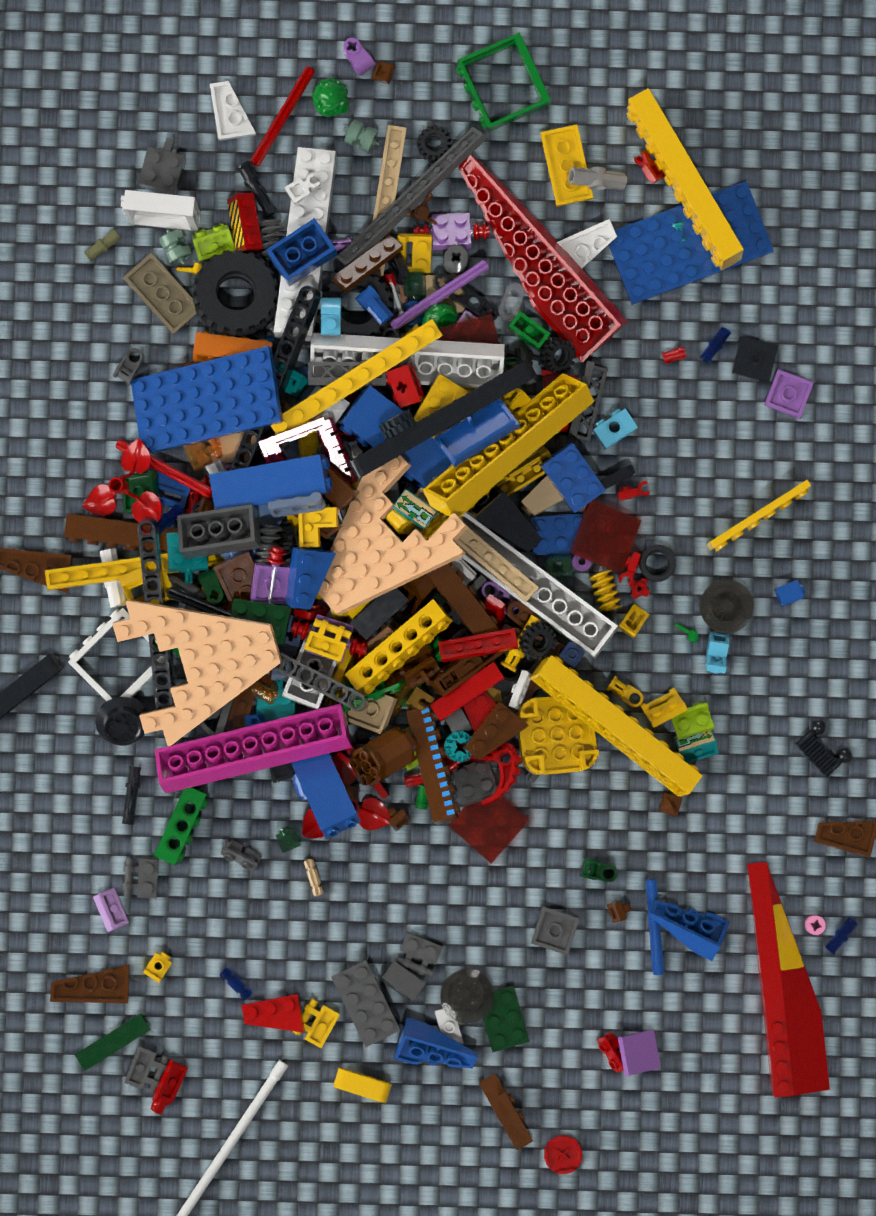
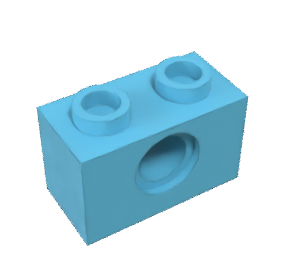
[592,408,638,450]

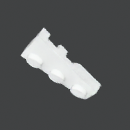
[210,81,256,141]
[557,219,617,269]

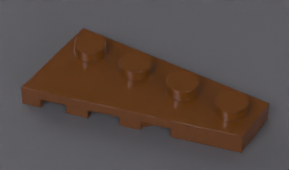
[0,548,72,593]

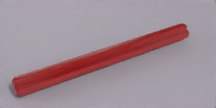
[251,66,315,167]
[116,439,212,498]

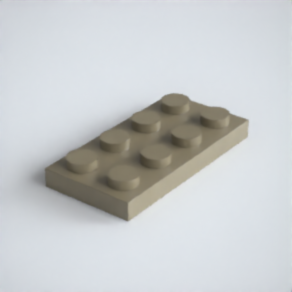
[123,253,197,335]

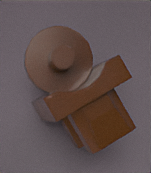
[403,654,441,690]

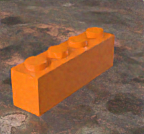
[193,331,272,362]

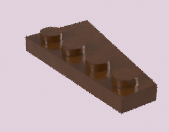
[50,965,130,1004]

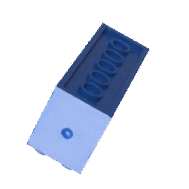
[337,386,452,489]

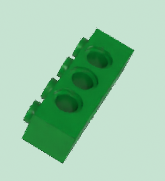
[154,787,209,865]

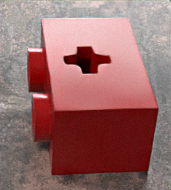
[386,361,425,408]

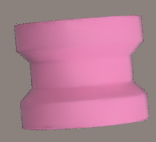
[805,915,826,935]

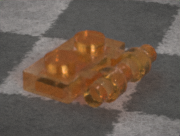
[183,438,223,471]

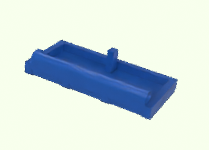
[434,398,520,467]

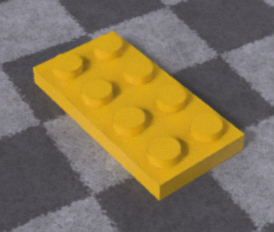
[540,125,594,207]

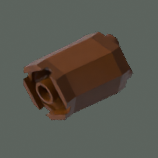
[398,574,437,615]
[350,726,417,786]

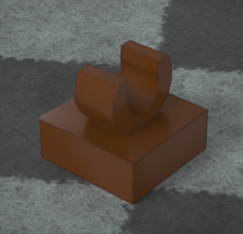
[387,807,411,832]
[607,901,632,923]

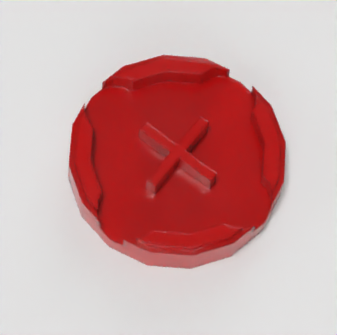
[544,1135,582,1174]

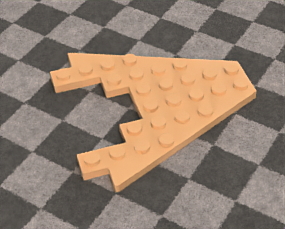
[318,455,469,615]
[112,600,282,746]

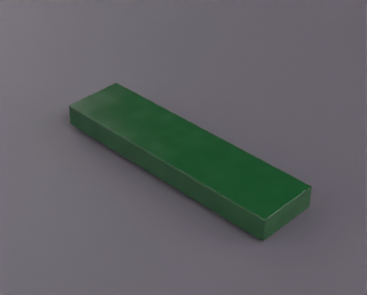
[75,1013,151,1071]

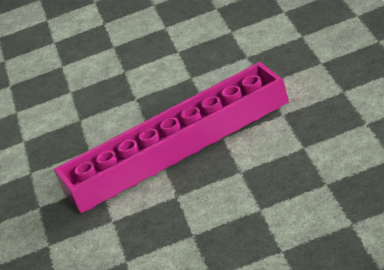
[155,704,352,794]

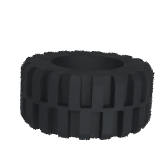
[322,274,394,337]

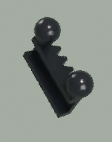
[795,719,852,778]

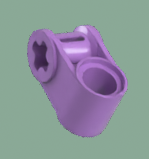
[343,38,375,76]

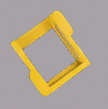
[118,561,173,604]

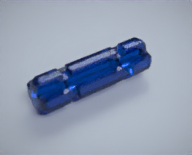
[220,968,252,1000]

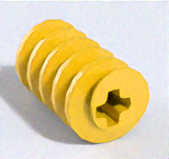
[589,570,622,612]

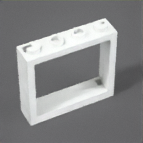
[121,190,201,231]
[68,608,173,701]

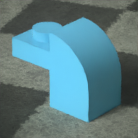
[321,298,342,336]
[705,632,729,674]

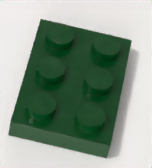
[230,599,292,646]
[476,985,530,1053]

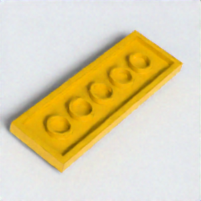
[707,480,811,552]

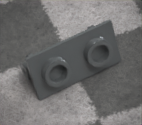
[221,840,262,871]

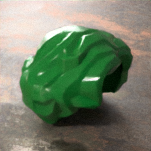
[312,78,349,117]
[422,303,457,331]

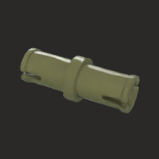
[84,229,121,262]

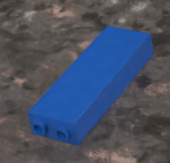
[209,454,333,510]
[291,753,361,839]

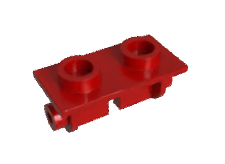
[596,1031,624,1073]

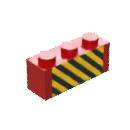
[227,193,263,254]

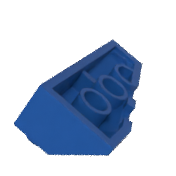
[649,900,730,961]
[393,1018,478,1069]

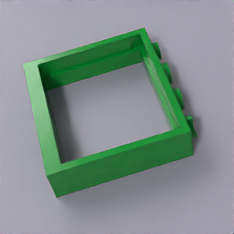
[455,32,551,133]

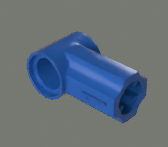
[355,285,393,326]

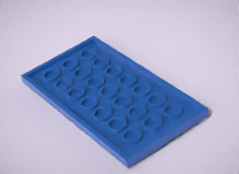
[608,181,774,305]
[131,346,283,454]

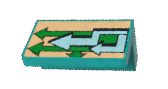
[393,489,437,529]
[673,730,719,763]

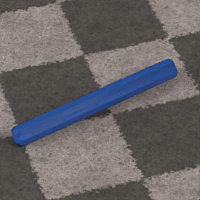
[646,879,664,975]

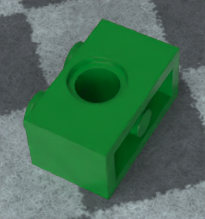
[508,311,551,352]

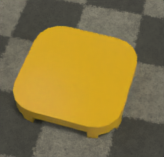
[517,697,599,775]

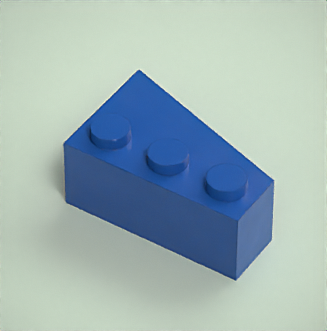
[285,547,336,609]

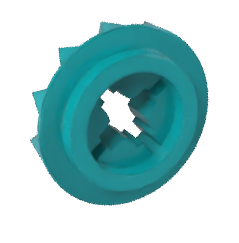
[444,731,472,762]

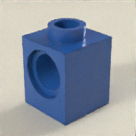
[774,580,806,607]

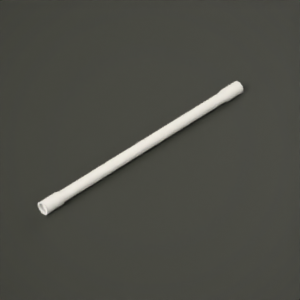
[177,1060,288,1216]

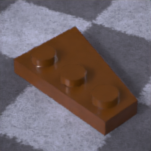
[463,702,529,760]
[813,820,876,858]

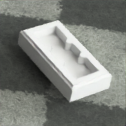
[508,670,532,710]
[435,1006,464,1044]

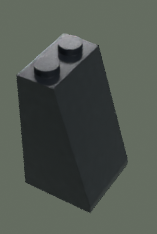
[467,485,543,552]

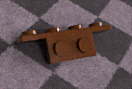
[479,1073,533,1150]

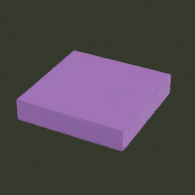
[764,369,813,419]
[618,1030,661,1076]

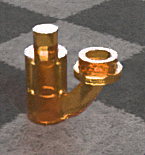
[248,671,278,705]

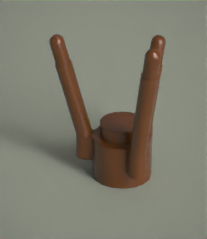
[408,193,437,225]

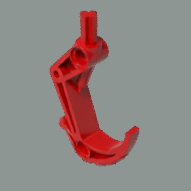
[404,742,522,806]

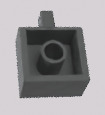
[138,138,186,195]

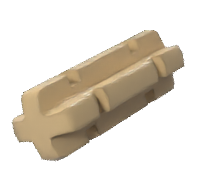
[304,858,324,896]

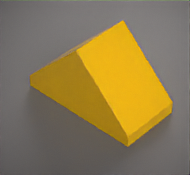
[618,603,650,639]

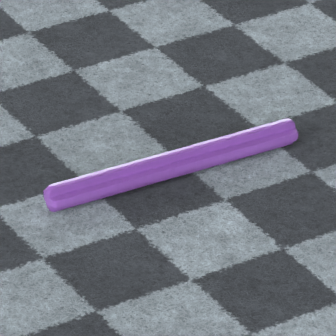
[390,260,489,330]

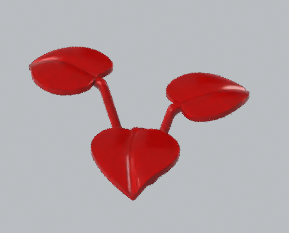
[82,439,162,524]
[302,753,391,839]

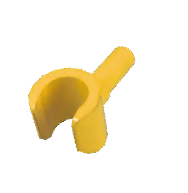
[176,262,202,275]

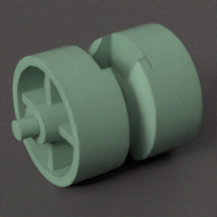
[343,119,379,153]
[159,229,193,265]

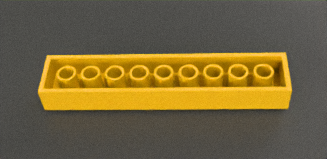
[626,88,744,271]
[423,373,594,517]
[529,655,703,797]

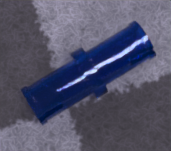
[699,327,731,364]
[150,504,183,535]
[825,917,858,955]

